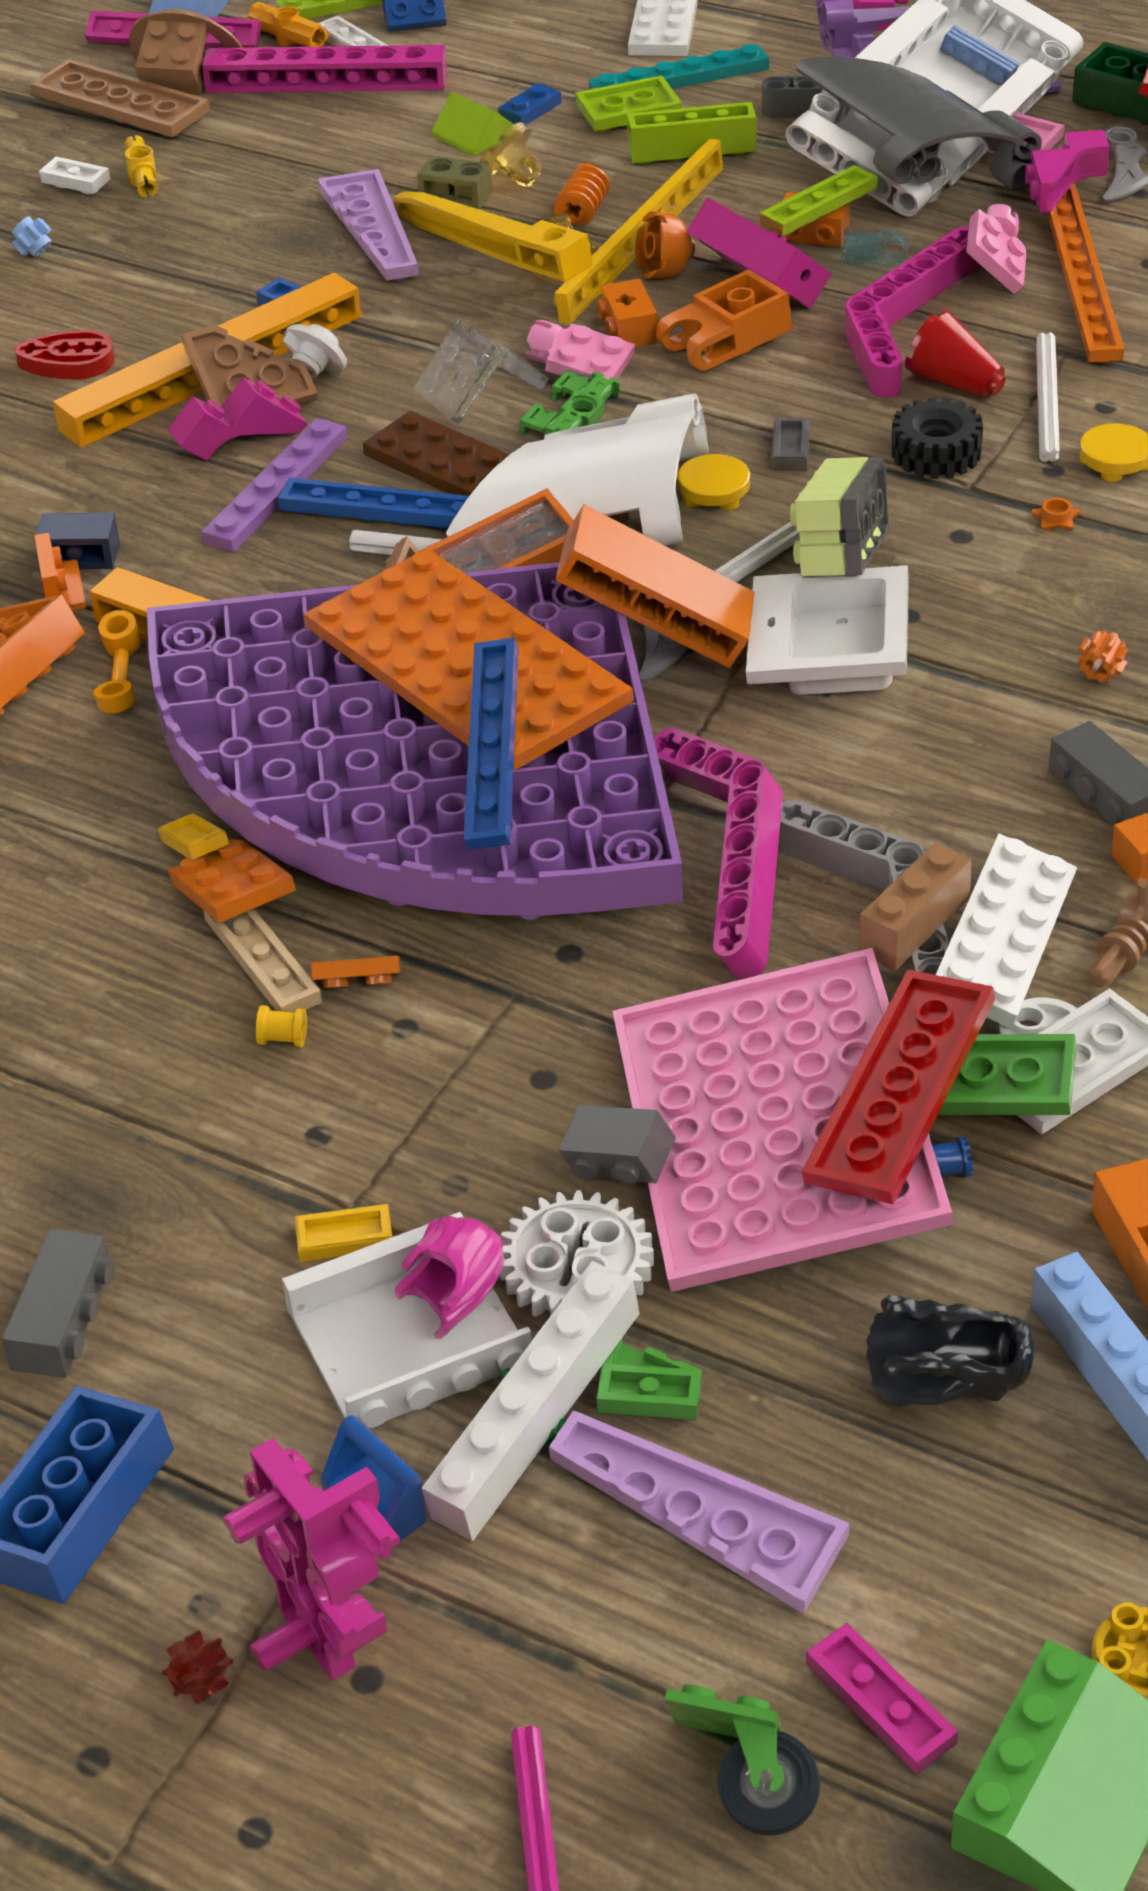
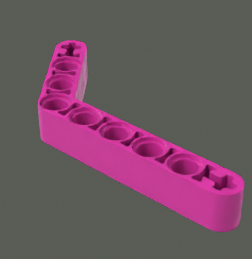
[845,226,980,397]
[654,728,783,980]

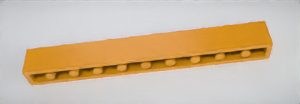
[53,272,361,448]

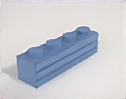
[940,25,1020,85]

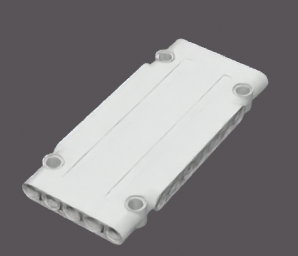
[785,0,1084,217]

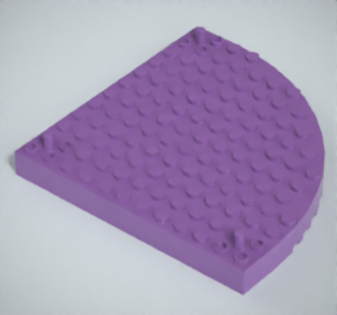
[147,562,683,920]

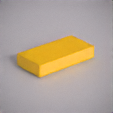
[158,813,229,860]
[295,1204,392,1262]

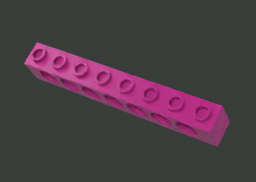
[202,45,447,93]

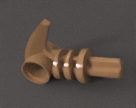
[1087,877,1148,988]

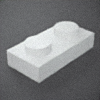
[39,157,110,194]

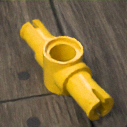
[125,135,158,197]

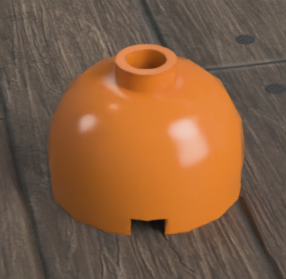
[635,212,695,280]

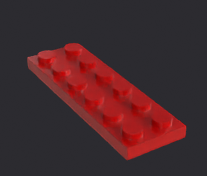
[802,969,995,1204]

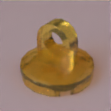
[480,122,542,186]

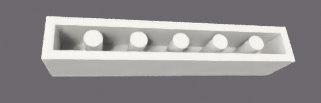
[422,1261,640,1542]

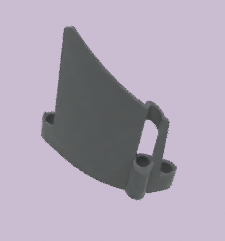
[796,57,1042,192]

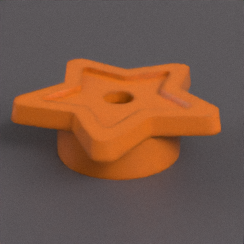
[1032,498,1080,531]

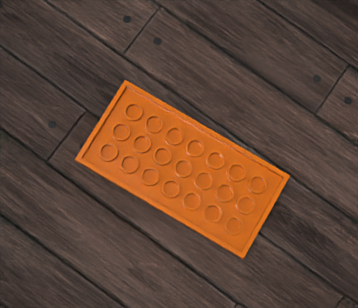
[304,548,634,772]

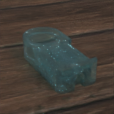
[842,228,910,266]

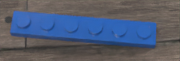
[278,477,469,529]
[464,637,519,850]

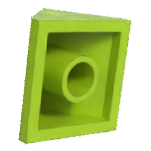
[431,91,519,156]

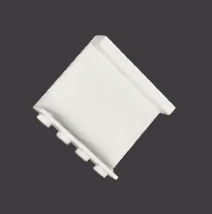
[282,1212,532,1428]

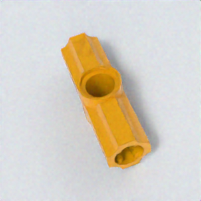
[247,2,328,47]

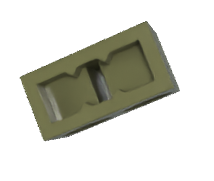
[417,155,492,210]

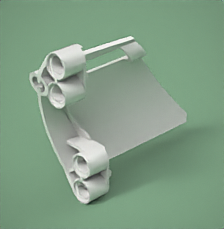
[446,393,709,546]

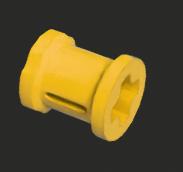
[256,1005,307,1048]

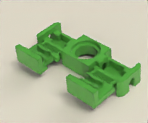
[519,370,620,436]

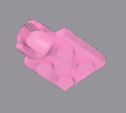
[966,204,1026,294]
[525,320,635,382]

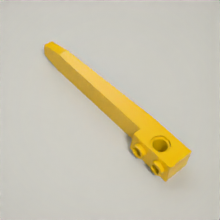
[394,191,593,282]

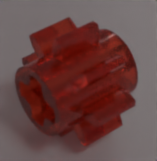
[162,1630,234,1704]

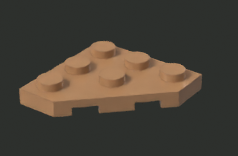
[182,325,318,407]

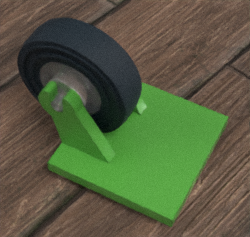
[664,1684,820,1836]

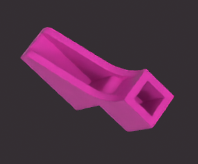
[1025,130,1110,213]
[168,377,307,461]

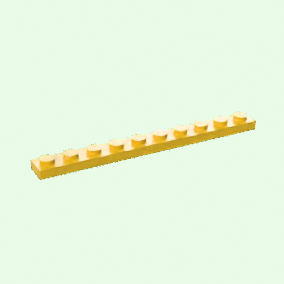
[554,139,723,324]

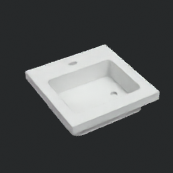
[746,565,909,695]

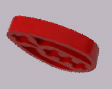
[14,330,115,379]

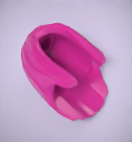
[394,1216,504,1339]

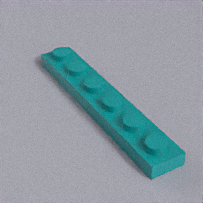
[588,44,769,90]

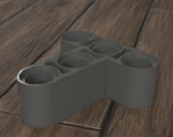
[762,76,823,118]

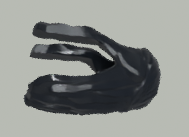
[866,1294,1035,1407]

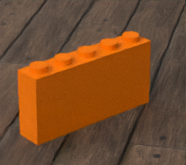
[556,504,755,668]

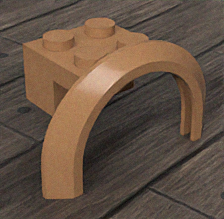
[129,9,243,95]

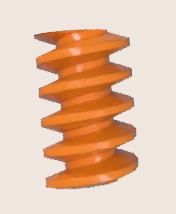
[554,162,610,226]

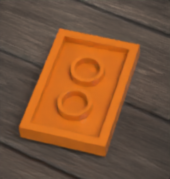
[168,839,296,923]

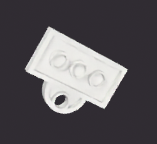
[999,988,1148,1135]

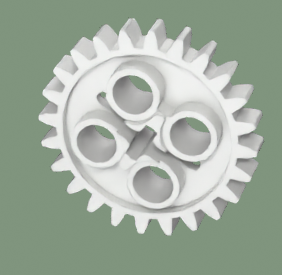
[500,1190,654,1317]

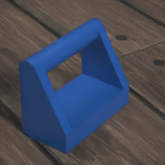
[321,1415,427,1541]

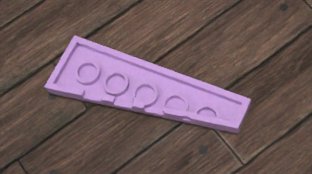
[318,169,419,281]

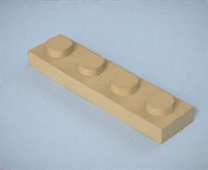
[203,909,322,1012]

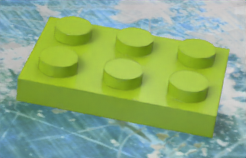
[575,75,682,132]

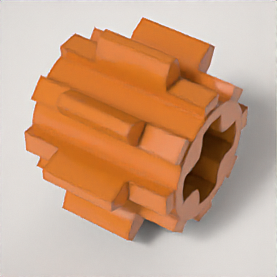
[1077,630,1128,682]

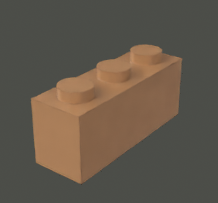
[859,842,972,971]

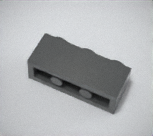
[1048,721,1148,825]
[2,1229,114,1378]

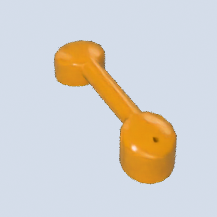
[93,610,141,714]

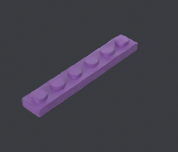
[201,418,348,552]

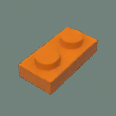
[311,956,401,988]

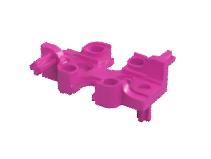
[223,1438,400,1680]

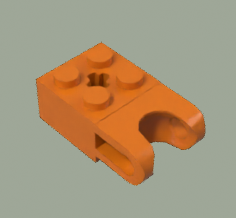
[656,269,793,371]

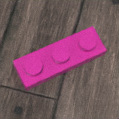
[806,1623,958,1775]

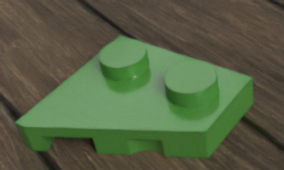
[597,1337,702,1420]

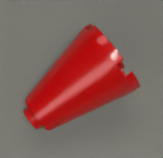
[905,309,1006,399]

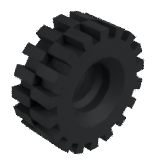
[891,397,983,479]

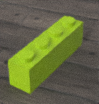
[627,102,757,164]

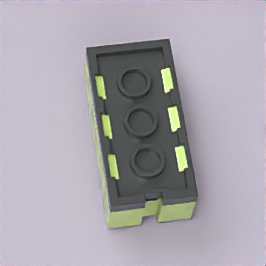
[790,456,890,576]

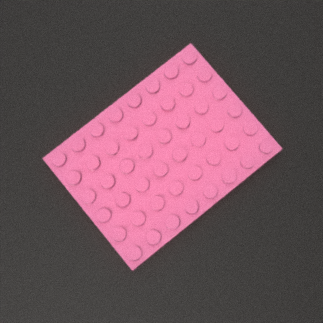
[613,948,954,1292]

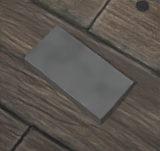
[771,418,810,470]

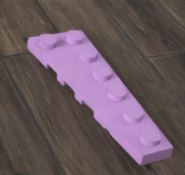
[549,1410,849,1613]

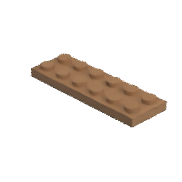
[30,59,210,137]

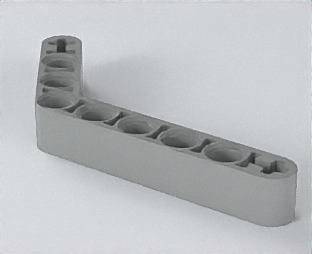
[778,800,949,975]

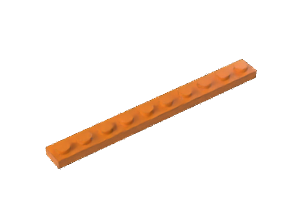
[1047,183,1124,364]

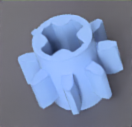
[12,216,52,257]

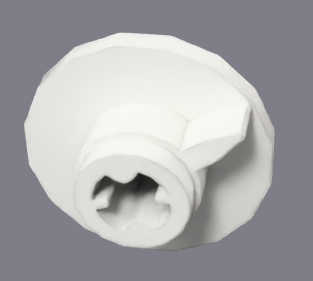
[282,324,347,378]

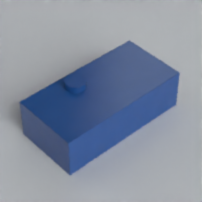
[0,1385,174,1604]

